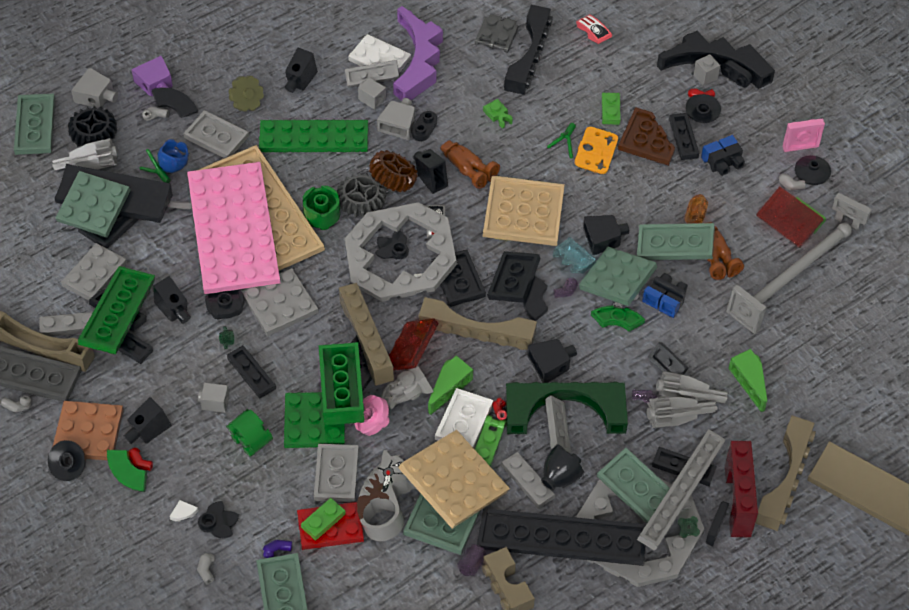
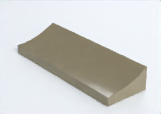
[807,441,909,536]

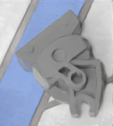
[381,360,434,409]

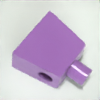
[131,56,173,96]

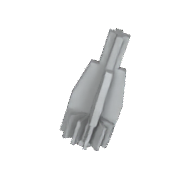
[52,139,119,171]
[656,371,728,403]
[647,396,717,428]

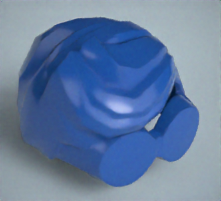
[157,139,189,173]

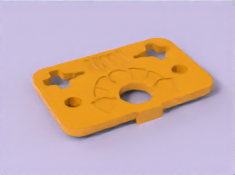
[574,127,618,174]

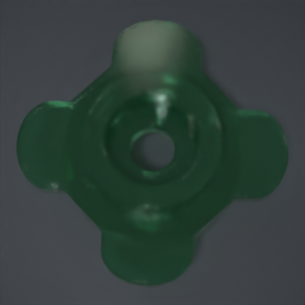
[219,326,234,349]
[678,516,700,538]

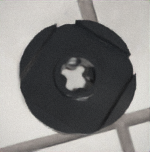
[205,289,244,320]

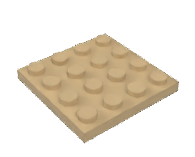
[483,176,565,246]
[398,430,510,529]

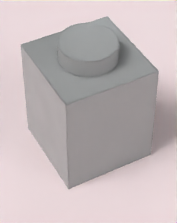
[693,54,720,86]
[358,78,386,109]
[198,383,229,413]

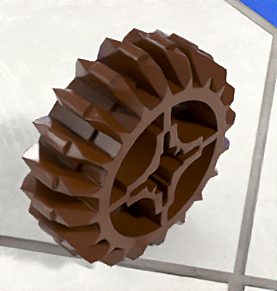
[369,150,418,193]

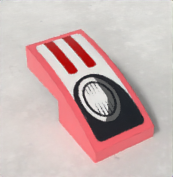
[576,14,612,44]

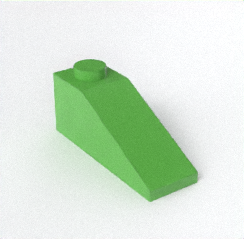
[729,349,767,412]
[428,355,473,415]

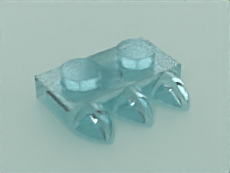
[553,237,596,274]

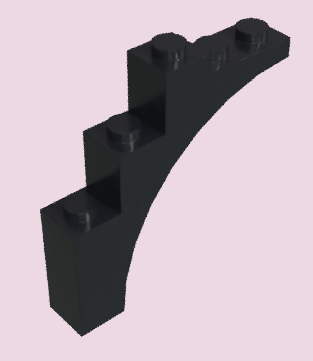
[657,31,775,89]

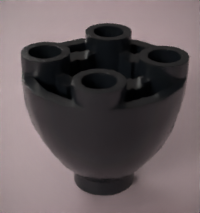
[541,444,584,490]

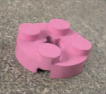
[354,395,389,436]

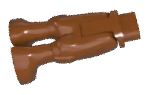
[440,140,500,189]
[706,222,744,280]

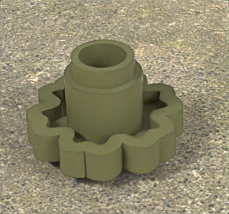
[229,76,264,112]

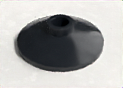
[685,94,721,123]
[795,155,831,185]
[48,440,86,481]

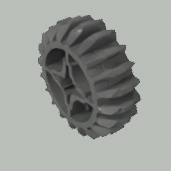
[337,172,386,218]

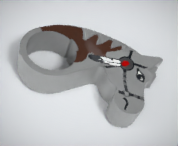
[357,450,417,541]

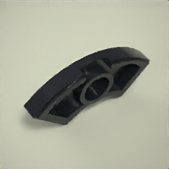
[152,88,198,118]
[524,275,548,321]

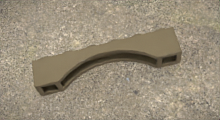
[339,283,394,386]
[419,297,537,350]
[0,311,95,372]
[755,415,816,531]

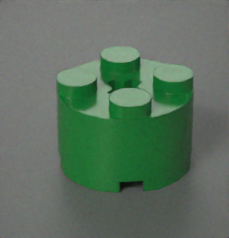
[303,186,340,230]
[226,409,273,457]

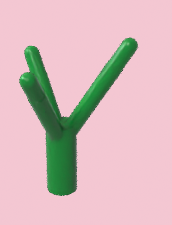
[547,123,576,159]
[140,149,171,183]

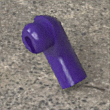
[263,540,292,558]

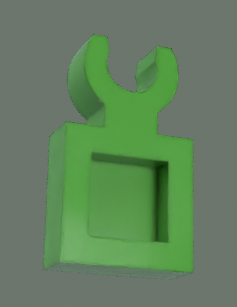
[483,99,513,128]

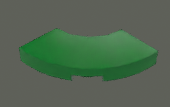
[591,306,645,332]
[107,450,147,492]

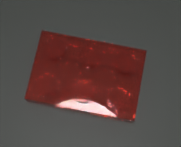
[756,186,824,248]
[388,318,439,371]

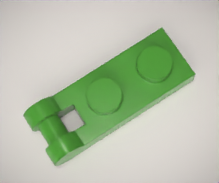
[475,415,507,467]

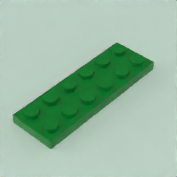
[259,120,368,152]
[78,266,155,354]

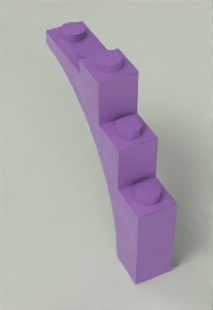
[393,6,443,101]

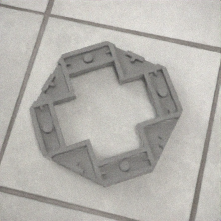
[345,202,457,302]
[576,478,704,587]

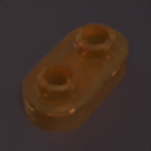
[685,194,708,224]

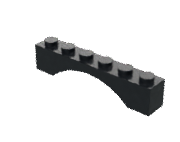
[504,4,553,95]

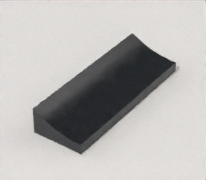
[54,164,173,223]

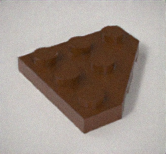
[618,107,675,166]

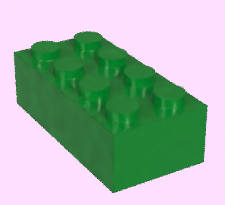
[318,342,364,425]

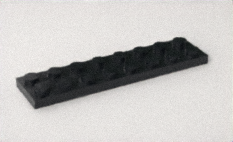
[477,508,646,566]

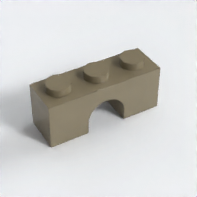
[482,547,535,610]

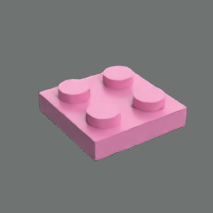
[782,118,825,152]

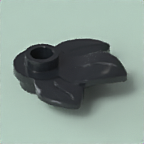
[375,231,409,259]
[198,501,239,538]

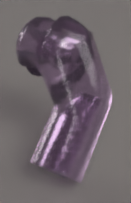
[553,277,578,298]
[632,390,658,405]

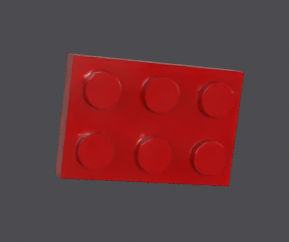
[297,502,364,550]

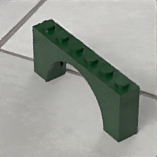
[505,381,628,434]

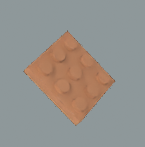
[53,401,124,461]

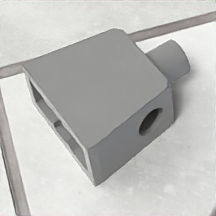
[71,68,118,108]
[377,98,415,140]

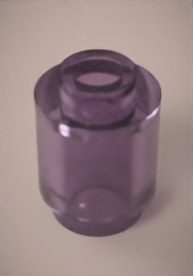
[457,544,486,576]

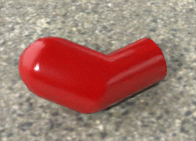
[688,88,715,98]
[492,398,507,420]
[129,447,153,471]

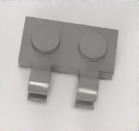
[832,193,872,231]

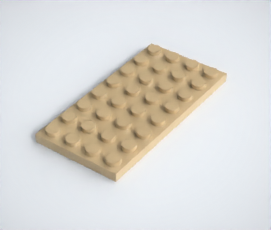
[196,145,325,271]

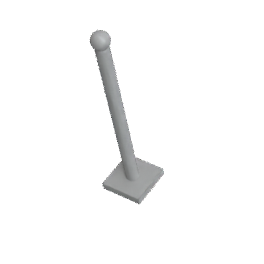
[726,223,852,334]

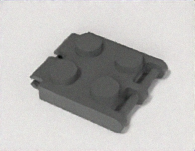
[475,14,518,52]

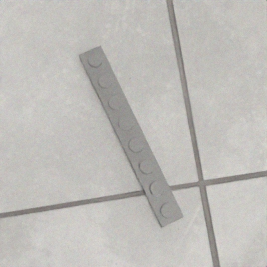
[637,429,726,551]

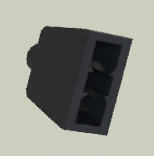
[285,47,318,93]
[413,149,448,194]
[583,215,629,255]
[153,276,191,324]
[527,339,577,383]
[123,397,172,444]

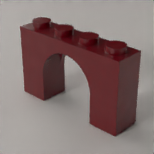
[725,441,758,537]

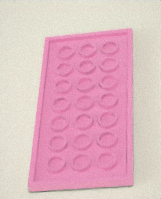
[187,162,280,294]

